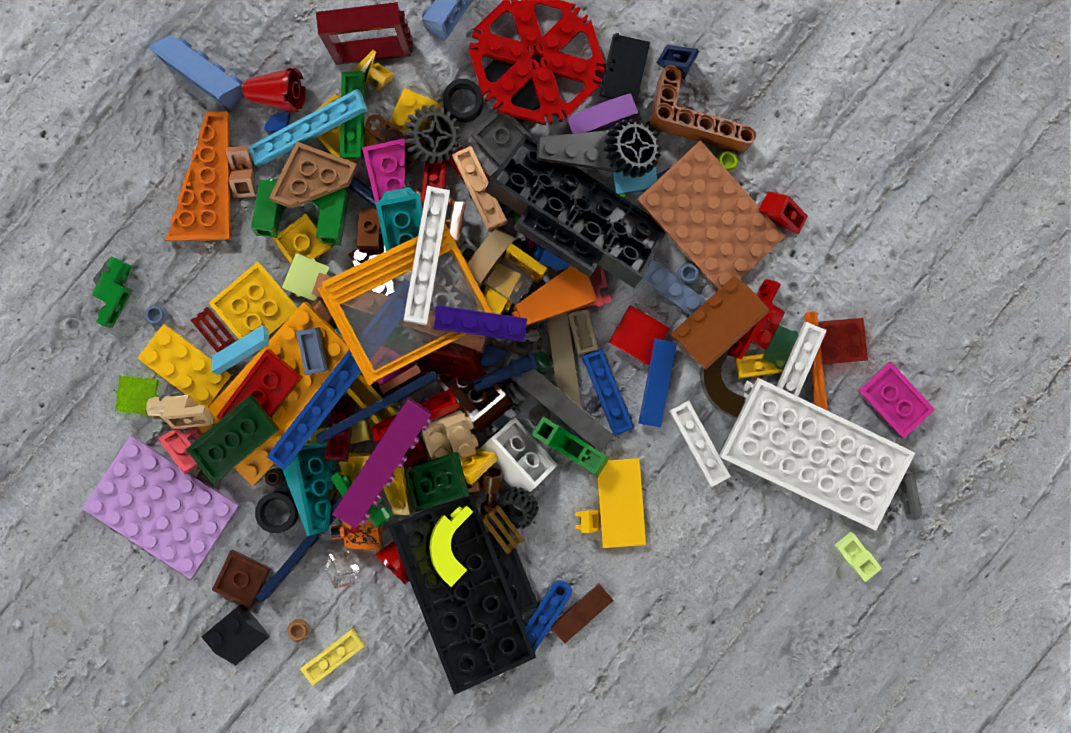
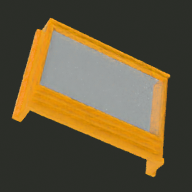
[317,223,493,386]

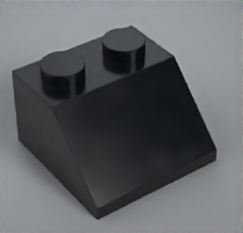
[201,604,270,666]

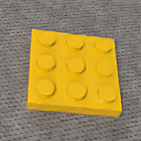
[209,261,298,339]

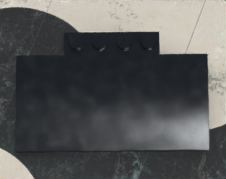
[485,134,665,288]
[388,492,538,695]

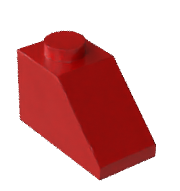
[759,191,808,235]

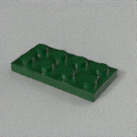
[186,395,280,484]

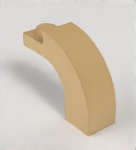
[455,227,517,299]

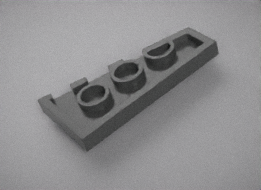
[536,130,623,172]

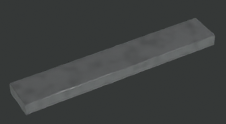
[504,352,615,452]

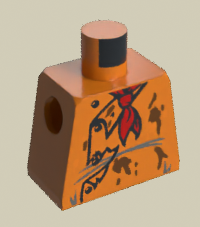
[331,519,384,550]

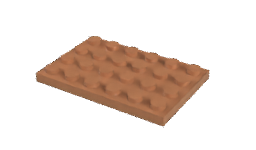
[636,140,785,291]

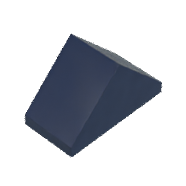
[656,45,700,80]

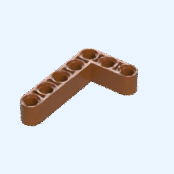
[650,65,757,153]

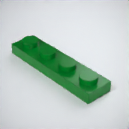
[340,71,365,160]

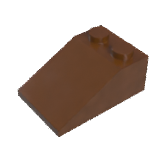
[437,353,513,432]

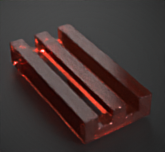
[190,307,236,353]

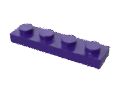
[433,305,527,342]

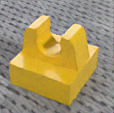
[366,63,395,91]
[575,509,599,533]

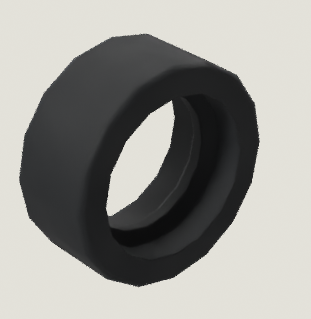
[443,79,484,123]
[255,491,299,534]

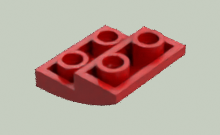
[608,305,669,365]

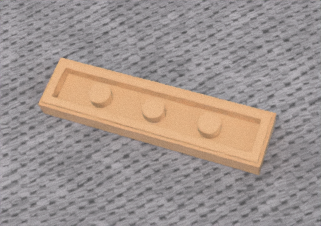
[452,146,508,232]

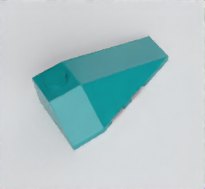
[283,442,335,536]

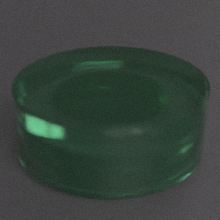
[533,351,553,374]

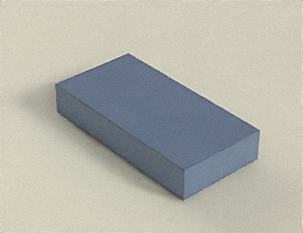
[296,327,329,375]

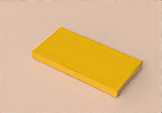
[597,458,646,548]

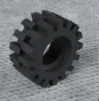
[496,487,539,529]

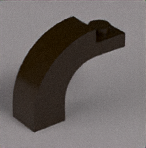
[700,347,746,418]

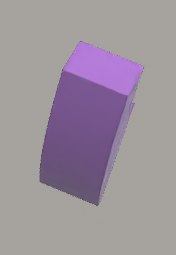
[567,93,639,134]

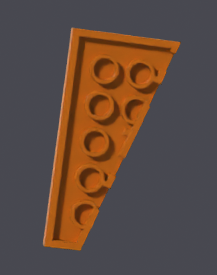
[165,111,231,241]

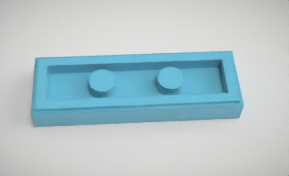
[212,325,269,375]

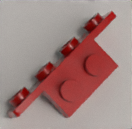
[727,279,785,360]

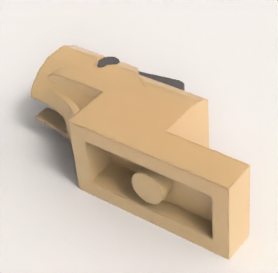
[146,392,215,429]

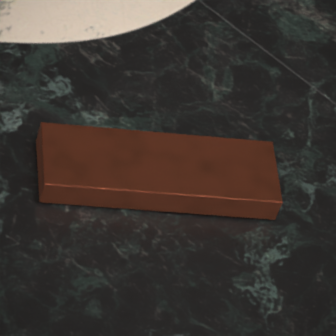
[551,583,614,644]

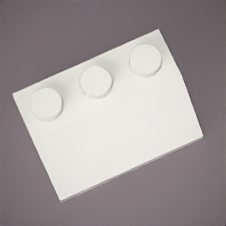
[479,417,558,492]

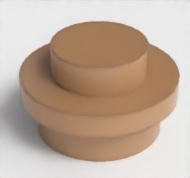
[287,619,310,641]

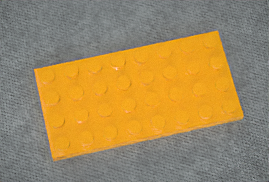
[198,302,349,486]

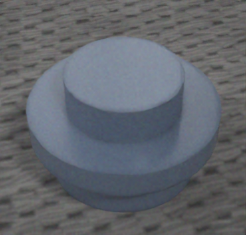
[677,263,699,285]
[145,305,168,326]

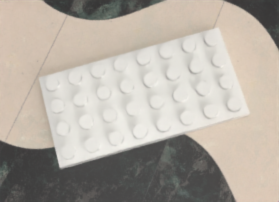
[719,378,915,530]

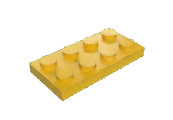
[138,324,234,409]

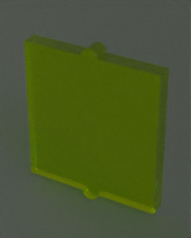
[115,375,158,414]

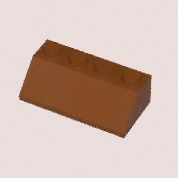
[670,276,770,370]

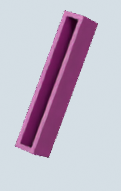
[332,397,432,529]

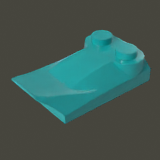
[376,187,423,251]

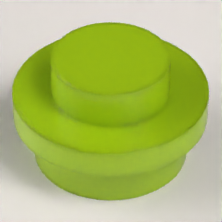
[717,151,738,172]

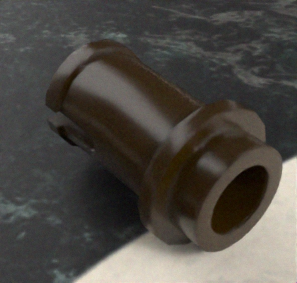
[265,469,286,487]

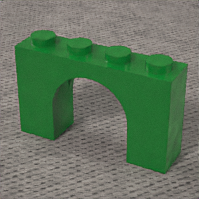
[251,178,349,246]

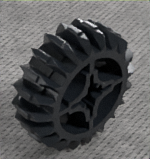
[604,118,661,178]

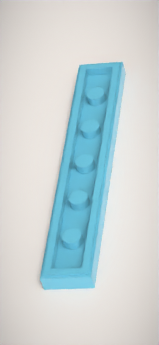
[249,89,368,167]

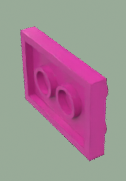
[857,362,935,439]

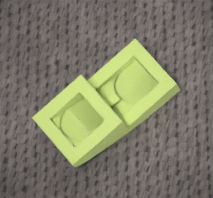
[834,532,882,582]

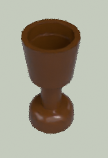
[480,468,503,515]

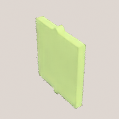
[282,253,329,301]

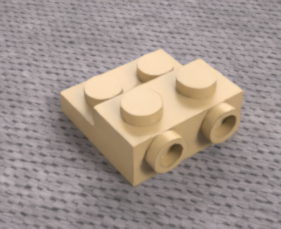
[421,410,479,460]

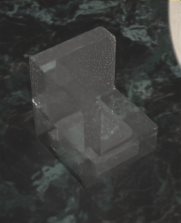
[326,551,359,589]

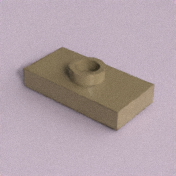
[568,308,599,355]

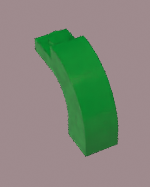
[532,417,610,477]

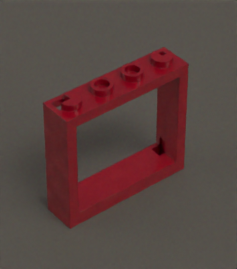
[316,2,414,65]

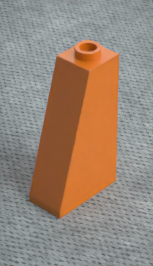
[512,266,597,327]

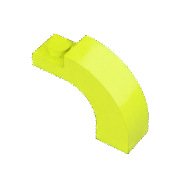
[430,505,473,587]

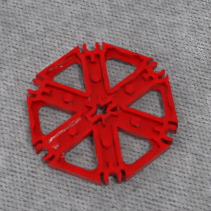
[468,0,605,126]

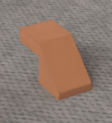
[226,146,256,198]

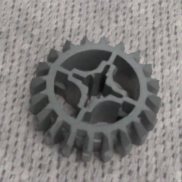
[403,105,461,164]

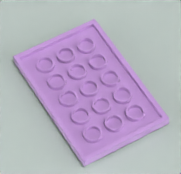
[82,436,240,579]

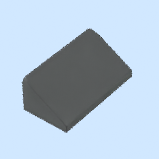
[900,473,922,520]

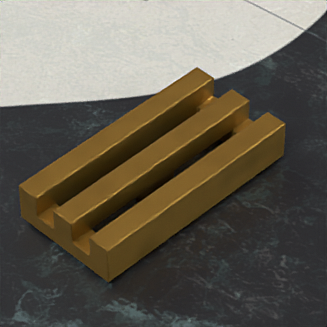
[481,505,524,554]

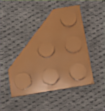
[269,142,358,208]

